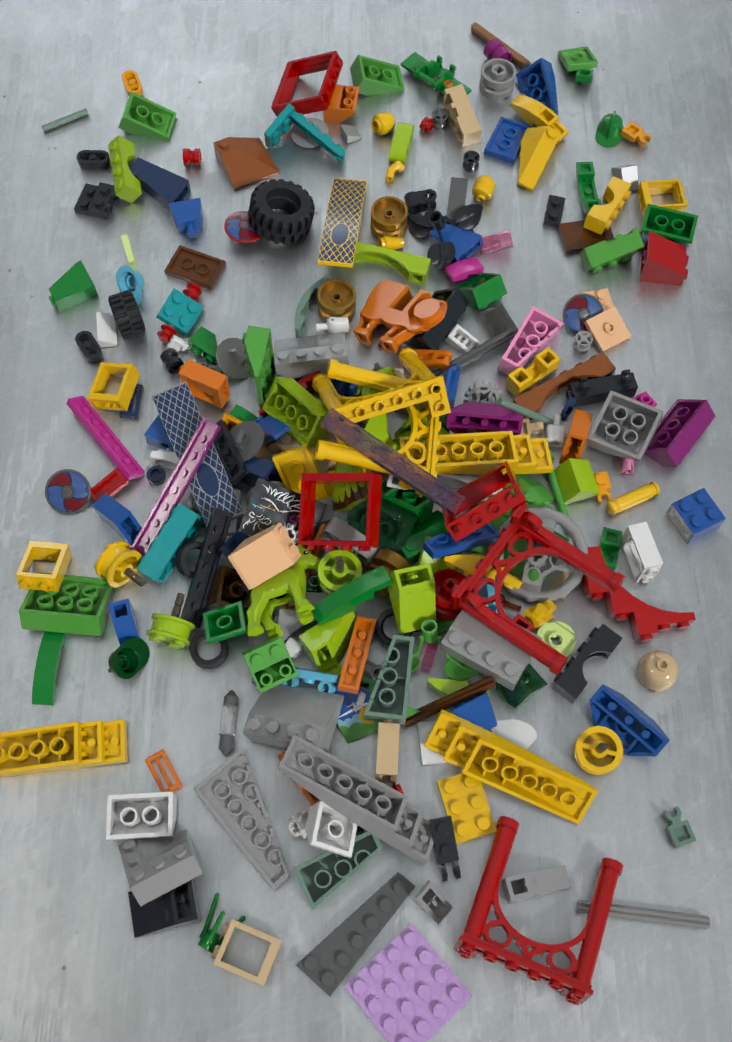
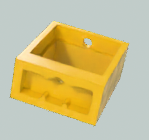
[637,179,688,217]
[87,362,140,411]
[16,540,71,592]

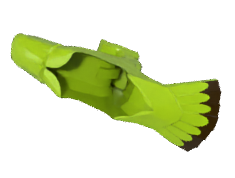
[332,366,418,512]

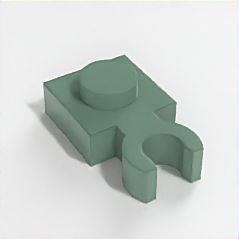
[663,806,697,849]

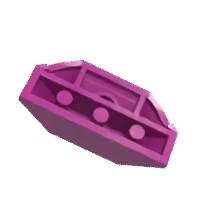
[446,402,523,435]

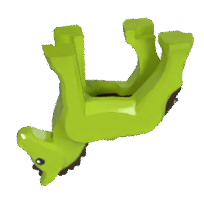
[246,544,320,639]

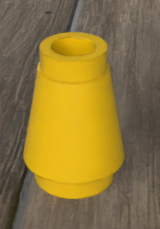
[378,235,404,250]

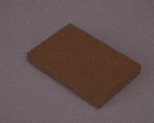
[557,220,614,254]
[164,245,226,290]

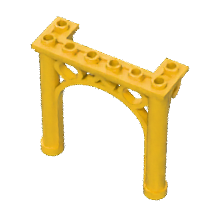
[312,347,451,445]
[314,358,441,498]

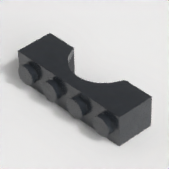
[553,624,623,704]

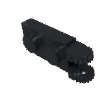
[429,815,461,882]

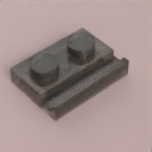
[479,304,518,338]

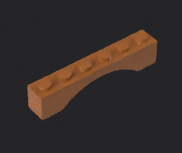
[513,352,616,421]

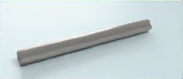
[576,900,710,929]

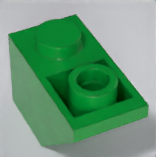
[188,326,218,366]

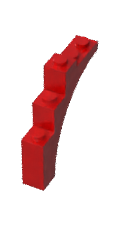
[582,546,696,642]

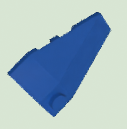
[516,57,559,115]

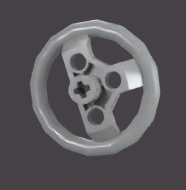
[494,507,588,603]

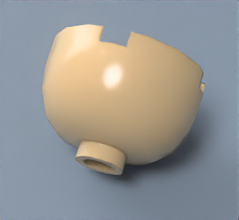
[636,650,679,692]

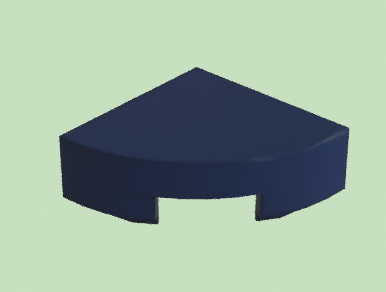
[560,396,576,421]

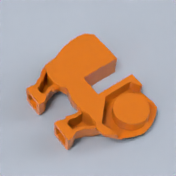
[353,279,448,355]

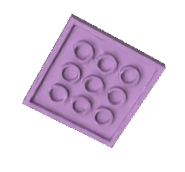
[344,923,472,1042]

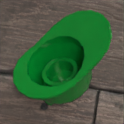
[595,111,624,147]

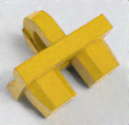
[522,599,557,630]

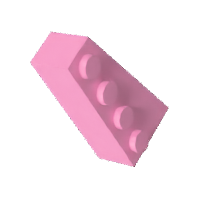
[497,306,564,375]

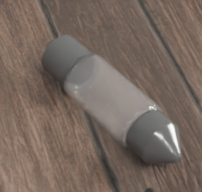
[219,690,239,755]

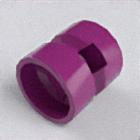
[483,38,512,61]

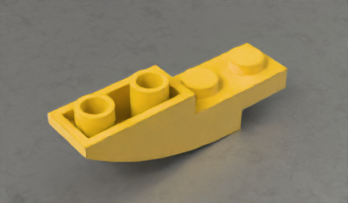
[509,94,569,144]
[443,553,522,590]

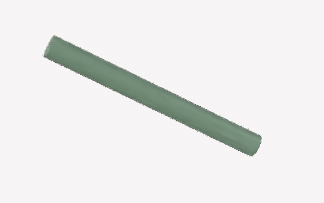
[497,397,554,425]

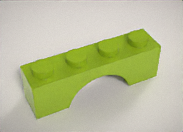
[108,135,142,203]

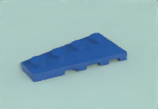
[423,523,500,559]

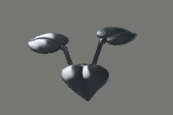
[407,204,483,269]

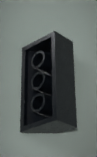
[403,287,470,350]

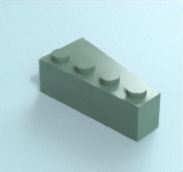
[294,831,383,910]

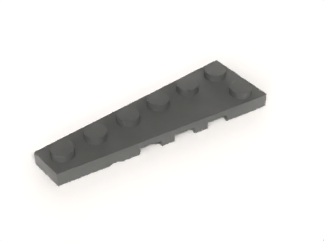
[296,872,415,996]

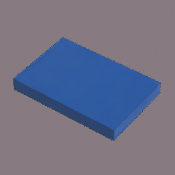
[483,116,531,164]

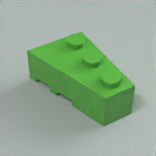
[579,227,644,273]

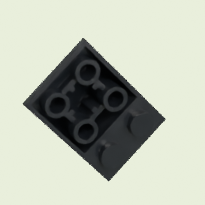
[128,879,201,938]

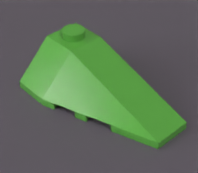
[503,474,556,508]

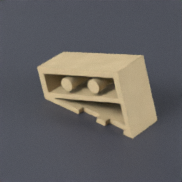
[443,84,482,147]

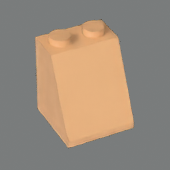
[228,522,301,590]

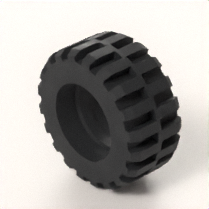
[248,179,315,245]

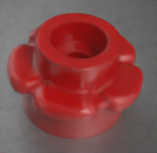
[419,117,434,133]

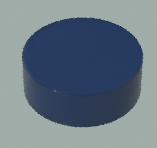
[146,466,166,486]

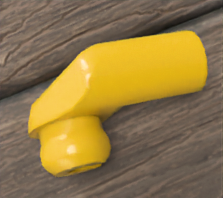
[385,161,405,182]

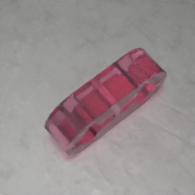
[420,635,441,671]

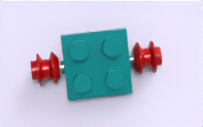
[156,283,204,343]

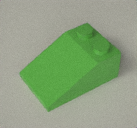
[350,55,404,96]
[118,92,177,140]

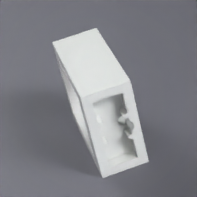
[621,522,663,583]

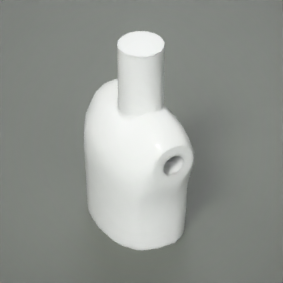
[316,316,349,333]
[545,415,567,448]

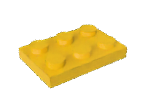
[272,444,330,501]
[437,773,497,845]

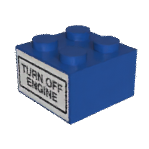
[667,488,726,544]

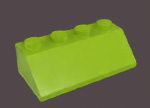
[262,377,333,447]

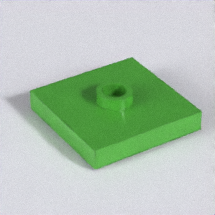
[558,46,598,71]

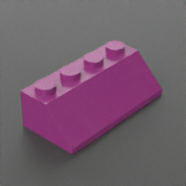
[644,399,716,467]

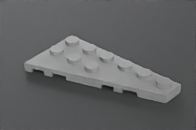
[193,747,290,891]

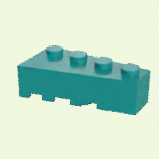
[137,503,207,584]

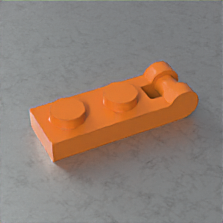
[399,349,453,371]

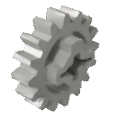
[463,380,503,404]

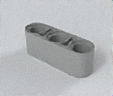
[321,517,379,565]

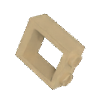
[375,720,400,784]
[211,919,282,986]

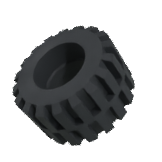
[108,290,145,339]

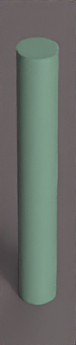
[41,108,88,132]

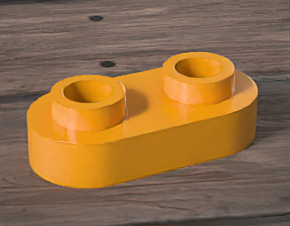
[122,70,143,96]

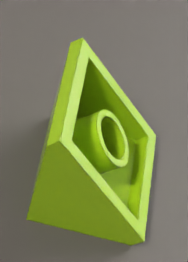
[554,458,600,505]

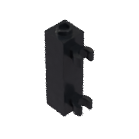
[566,369,638,407]

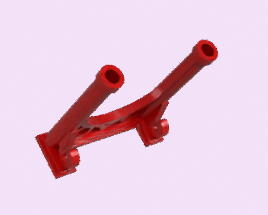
[450,501,626,676]
[453,816,623,1005]

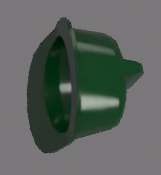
[107,637,149,679]

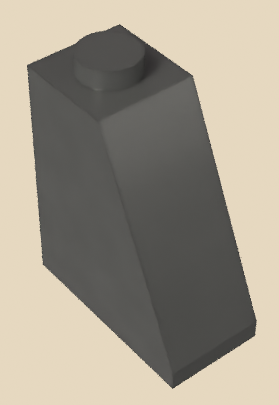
[446,177,468,228]

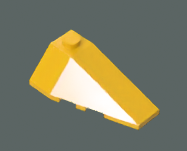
[517,126,561,191]

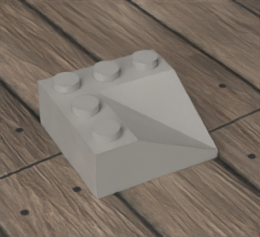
[587,391,664,461]
[118,830,203,906]

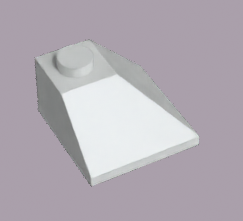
[305,801,357,858]

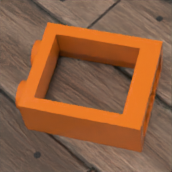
[179,359,231,409]

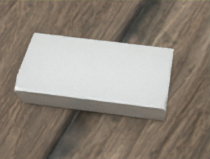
[96,312,118,348]

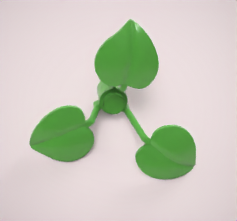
[382,618,479,681]

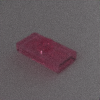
[479,230,514,256]

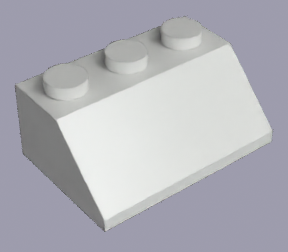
[106,792,177,840]

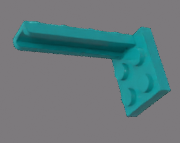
[264,103,345,162]

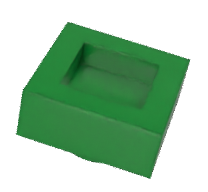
[575,69,593,84]

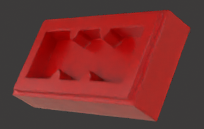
[91,468,129,502]

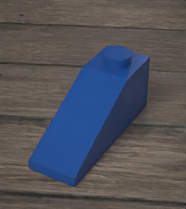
[253,415,291,446]

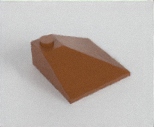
[213,137,280,191]

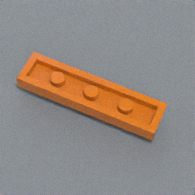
[338,616,377,694]

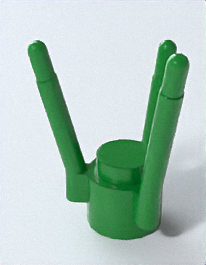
[198,893,246,953]

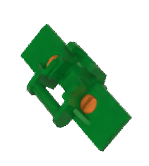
[400,52,472,95]

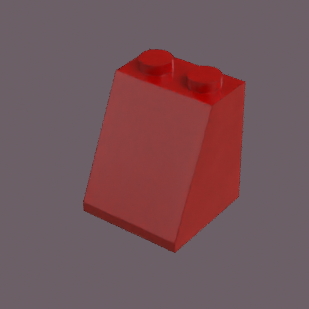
[640,232,689,286]

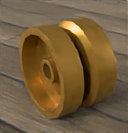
[370,196,408,238]
[317,279,356,322]

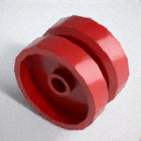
[433,569,466,621]

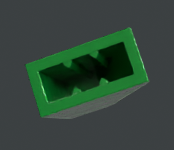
[49,260,98,312]

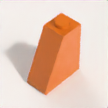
[559,409,593,463]

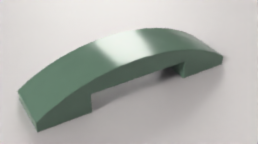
[295,276,329,338]

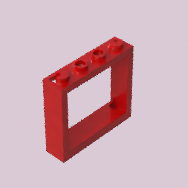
[271,51,343,117]
[440,461,526,542]
[298,472,382,551]

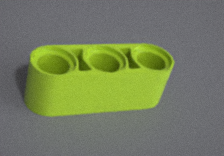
[388,122,414,164]

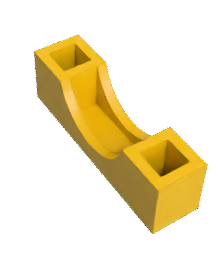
[583,176,631,235]

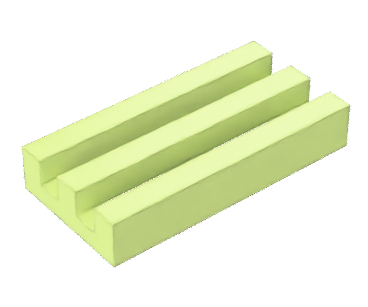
[121,234,138,271]

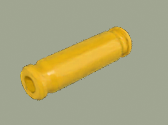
[606,481,660,515]

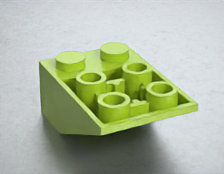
[387,563,436,634]
[299,611,356,672]

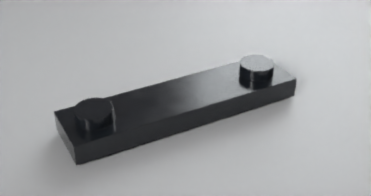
[213,419,249,486]

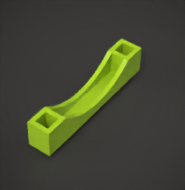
[354,241,431,286]

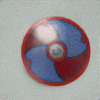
[224,211,261,243]

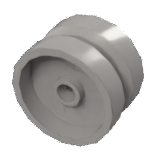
[479,58,516,101]

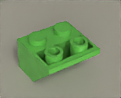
[241,635,298,693]

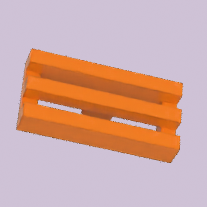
[145,749,183,792]

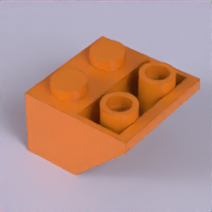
[323,85,359,123]

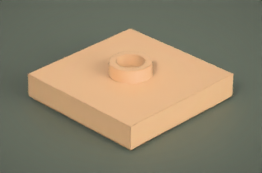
[584,306,632,353]

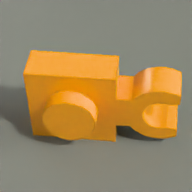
[620,121,651,147]
[593,471,612,505]

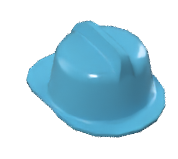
[116,266,144,305]

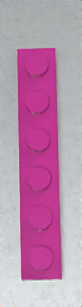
[66,396,145,480]

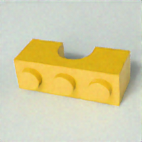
[505,347,561,396]

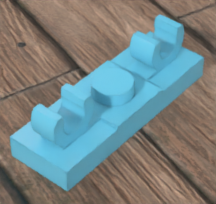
[282,667,341,693]

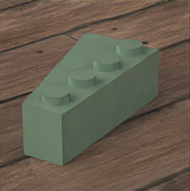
[363,635,414,725]

